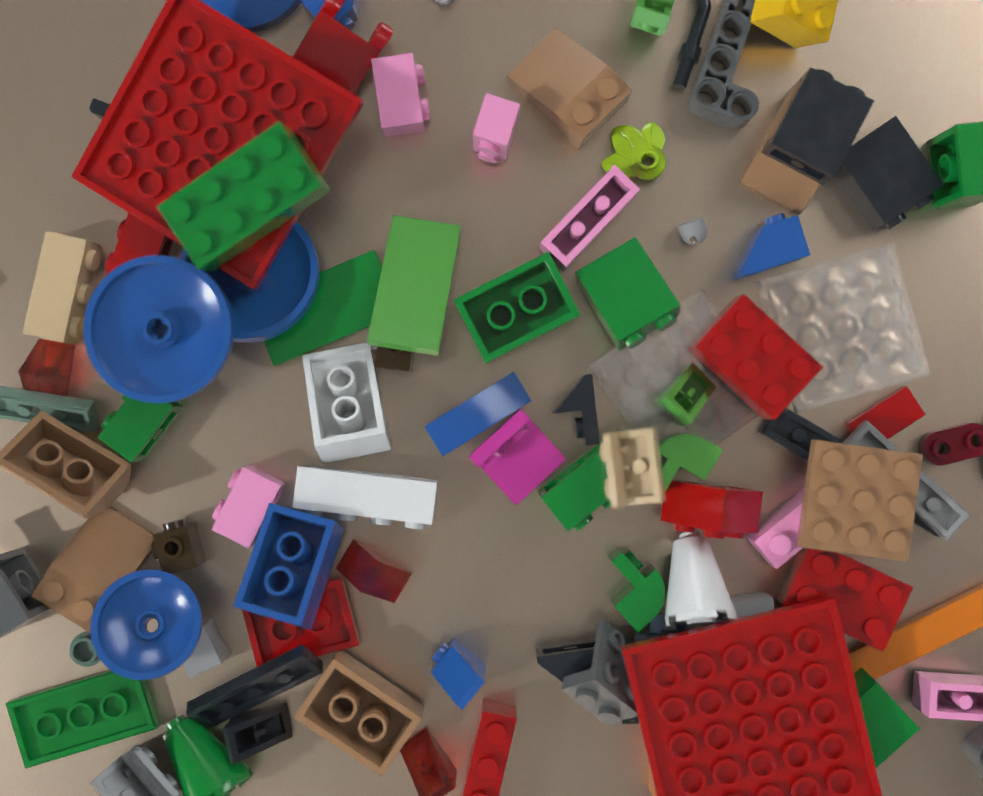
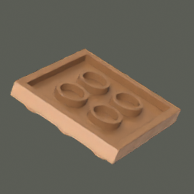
[797,439,923,562]

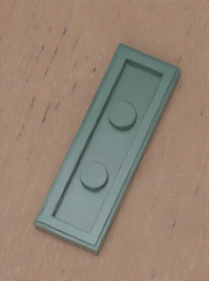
[0,386,99,433]

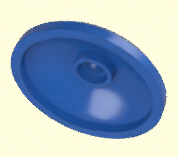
[90,570,203,680]

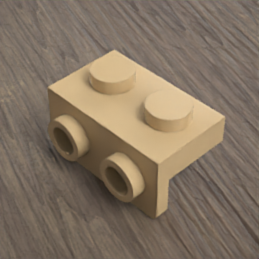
[600,427,666,508]

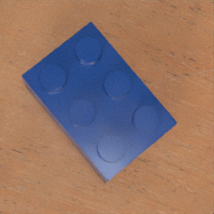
[233,503,344,630]

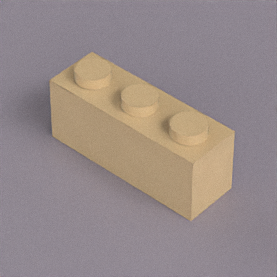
[22,231,101,344]

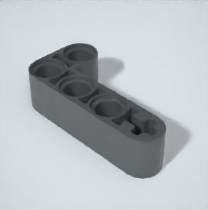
[688,0,759,129]

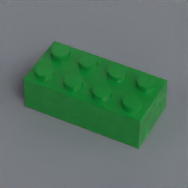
[157,121,331,271]

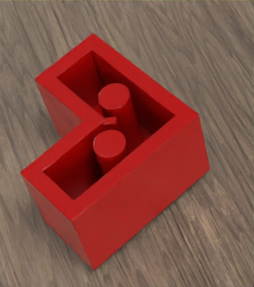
[660,480,763,539]

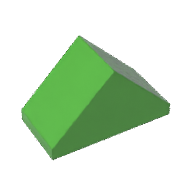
[653,362,716,426]

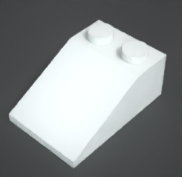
[302,342,391,464]

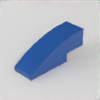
[424,372,532,456]

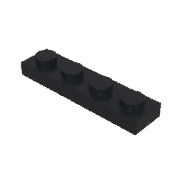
[186,644,323,729]

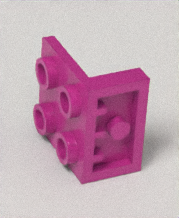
[469,408,565,504]

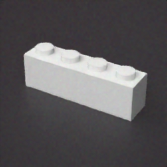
[292,464,439,529]

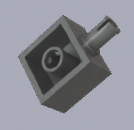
[0,547,51,638]

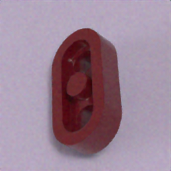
[918,423,983,466]

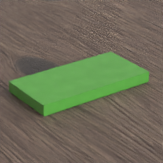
[367,215,461,356]

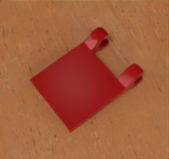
[292,0,393,94]

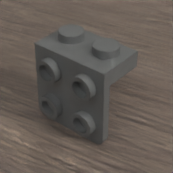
[562,621,637,724]
[89,745,181,796]

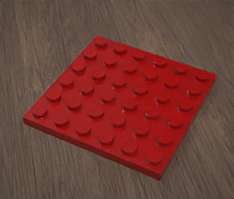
[71,0,365,289]
[621,596,882,796]

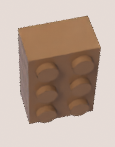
[293,650,424,777]

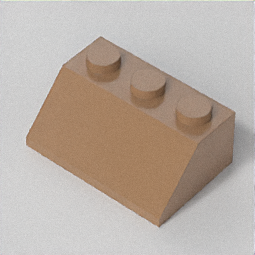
[0,410,131,519]

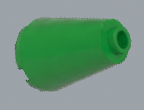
[162,714,254,796]

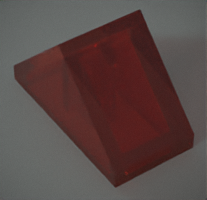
[18,339,76,396]
[336,538,412,603]
[400,728,457,796]

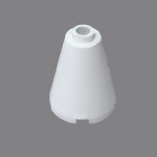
[665,532,737,630]

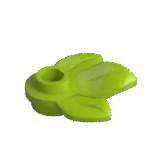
[601,121,666,181]

